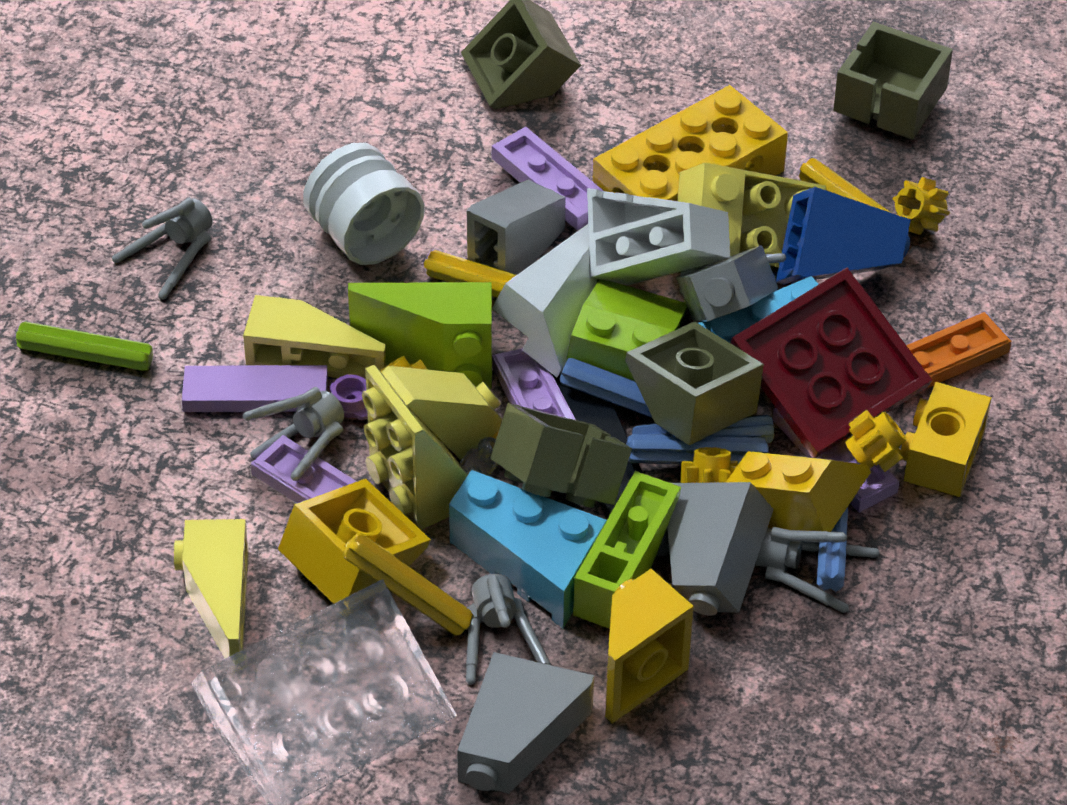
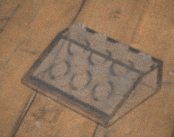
[191,579,457,805]

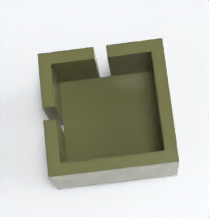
[833,22,953,139]
[490,403,632,508]

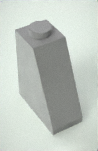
[467,180,566,275]
[676,245,778,321]
[667,482,774,616]
[457,652,594,794]

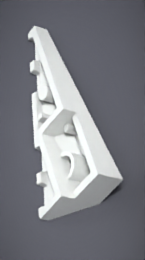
[492,224,598,377]

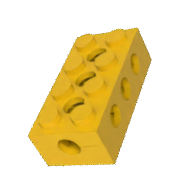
[593,85,788,201]

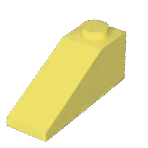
[243,295,386,379]
[381,366,502,461]
[174,519,249,671]

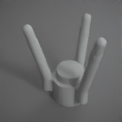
[112,197,213,300]
[243,387,344,481]
[755,527,880,613]
[466,574,551,685]

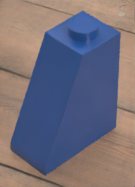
[776,187,911,284]

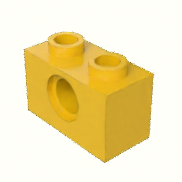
[901,382,992,497]

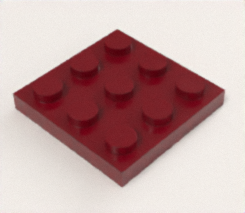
[730,267,932,458]

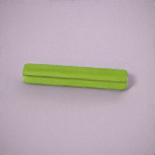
[16,321,153,371]

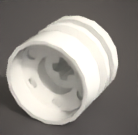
[303,143,425,265]

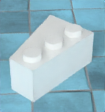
[587,188,730,285]

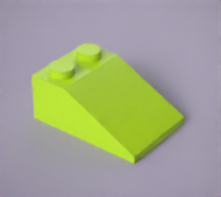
[566,279,688,381]
[348,282,492,389]

